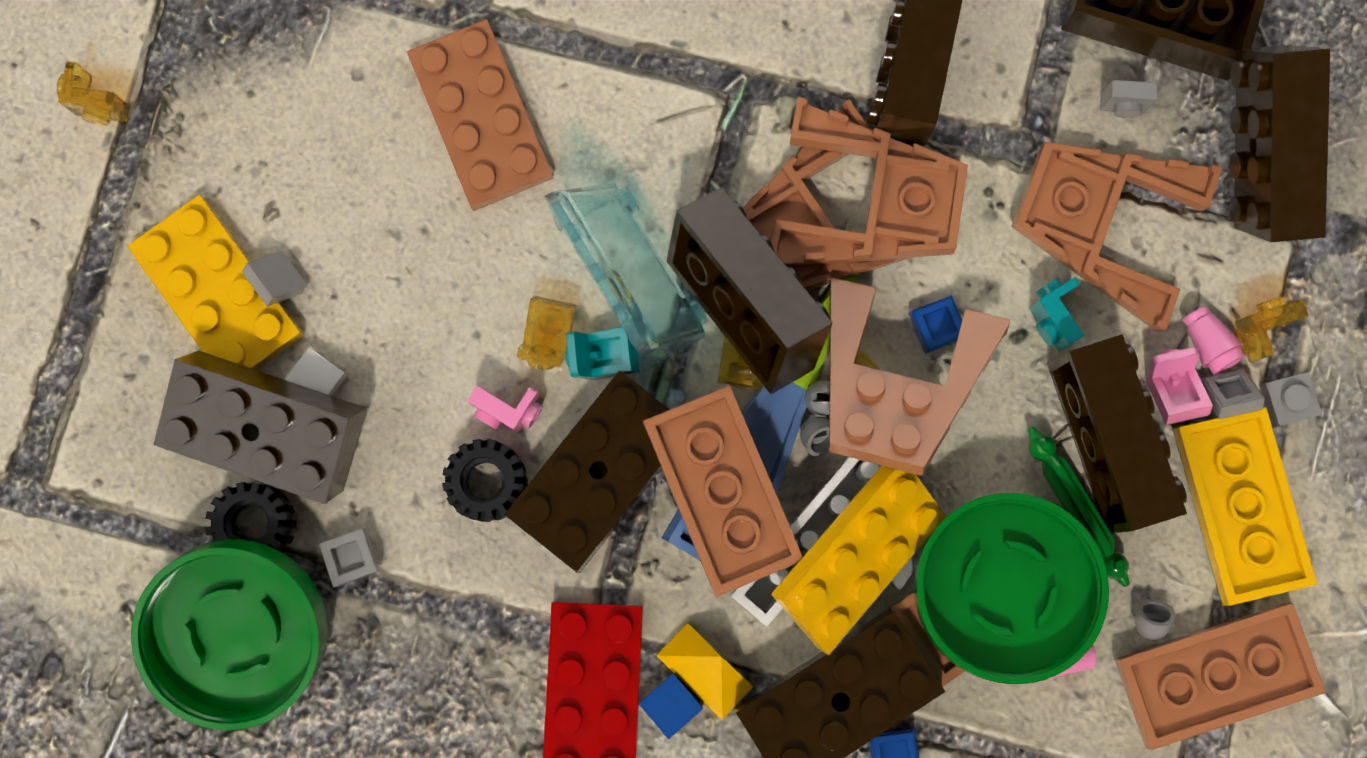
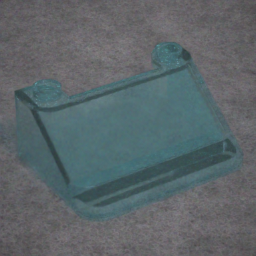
[544,183,708,372]

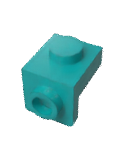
[1029,277,1085,352]
[565,326,639,380]

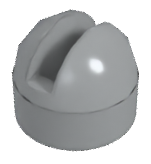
[804,380,830,416]
[800,416,830,456]
[1135,599,1175,640]

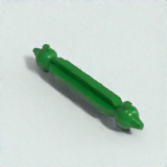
[1028,426,1130,587]

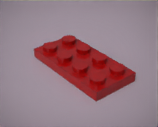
[543,602,643,758]

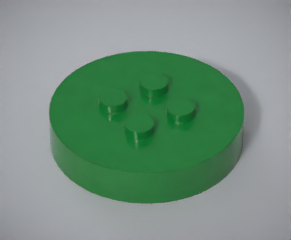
[914,493,1109,684]
[131,539,328,730]

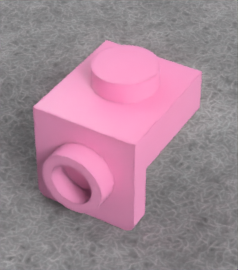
[1146,347,1213,425]
[467,386,543,434]

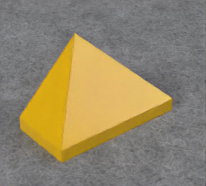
[656,622,754,720]

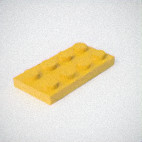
[127,194,304,370]
[1173,407,1318,606]
[771,466,946,655]

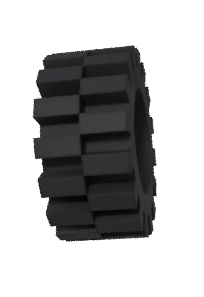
[442,439,528,522]
[205,482,297,553]

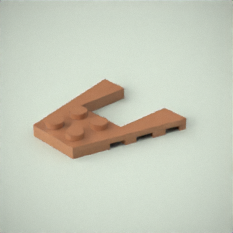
[772,97,968,267]
[743,99,909,291]
[1011,142,1222,332]
[829,278,1010,476]

